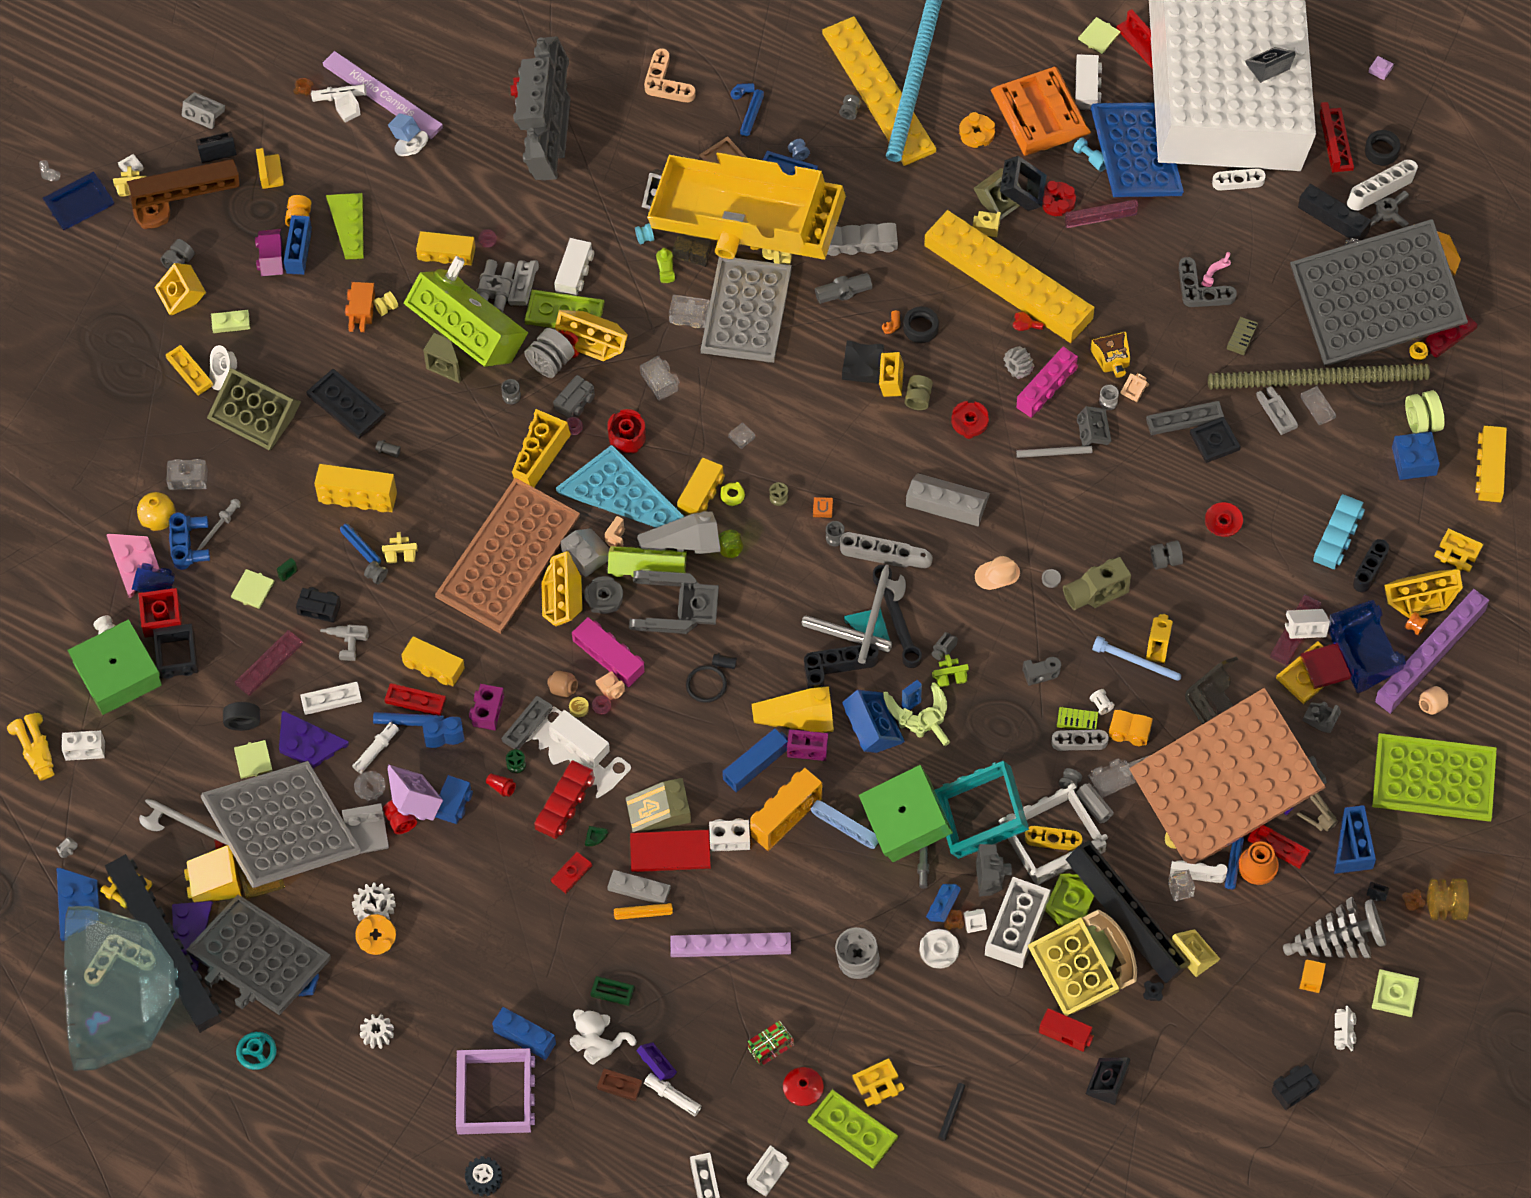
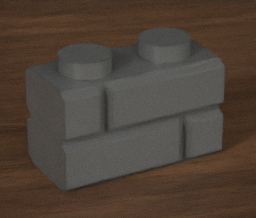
[553,375,595,420]

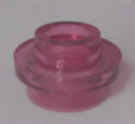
[478,230,497,247]
[566,417,583,435]
[592,695,611,715]

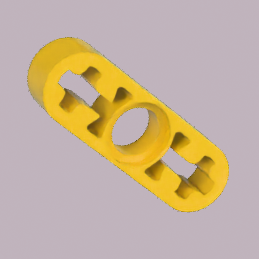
[1025,826,1082,851]

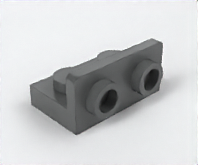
[1077,406,1111,446]

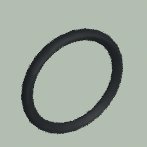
[686,665,727,703]

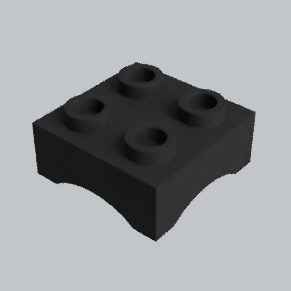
[842,340,884,384]

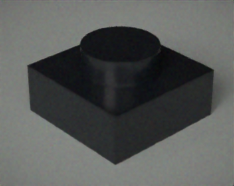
[1366,882,1390,901]

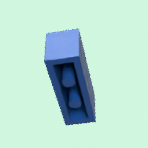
[284,215,312,275]
[492,1007,556,1060]

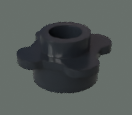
[1143,981,1164,1001]

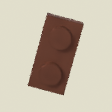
[597,1068,642,1101]

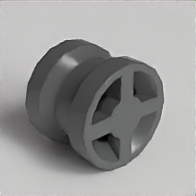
[364,561,388,585]
[1058,768,1083,792]

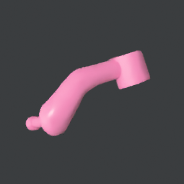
[1201,252,1231,287]

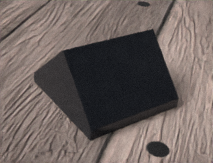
[1245,47,1296,83]
[196,131,237,163]
[1085,1057,1131,1105]

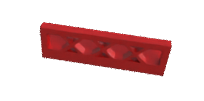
[1116,9,1153,70]
[1319,102,1354,173]

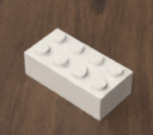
[985,877,1050,968]

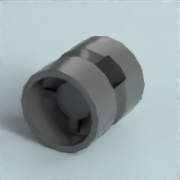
[160,239,195,270]
[1150,540,1183,570]

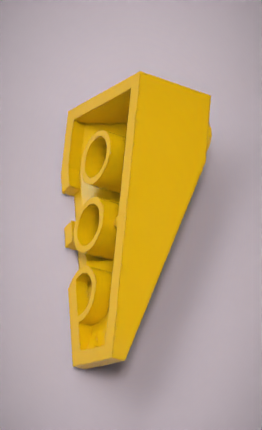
[752,686,834,733]

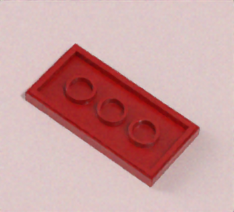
[630,830,711,872]

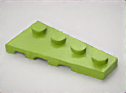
[326,193,364,259]

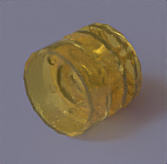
[1427,878,1469,921]

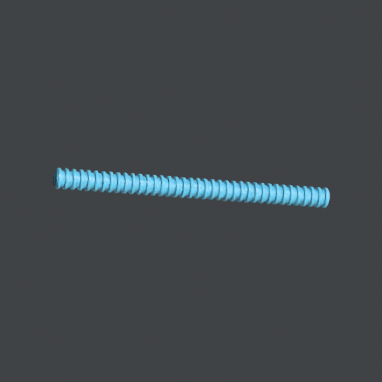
[886,0,942,162]

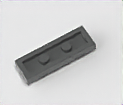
[501,696,553,750]

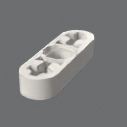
[1212,169,1265,190]

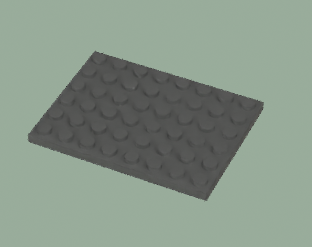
[1290,219,1468,367]

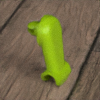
[656,248,675,283]

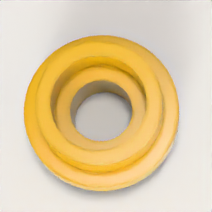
[1409,342,1428,360]

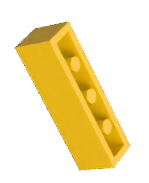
[1475,426,1507,502]

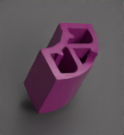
[255,229,284,276]

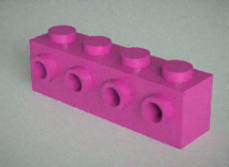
[1016,347,1078,418]

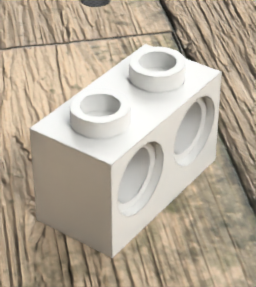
[62,731,105,761]
[709,818,750,851]

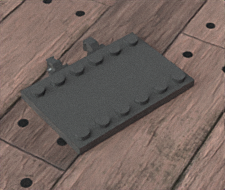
[186,895,331,1015]

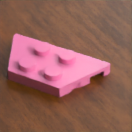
[107,534,160,598]

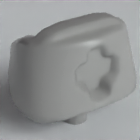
[56,837,78,858]

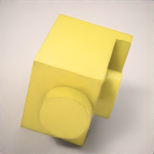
[973,211,1001,237]

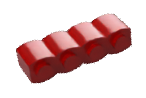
[534,760,595,839]

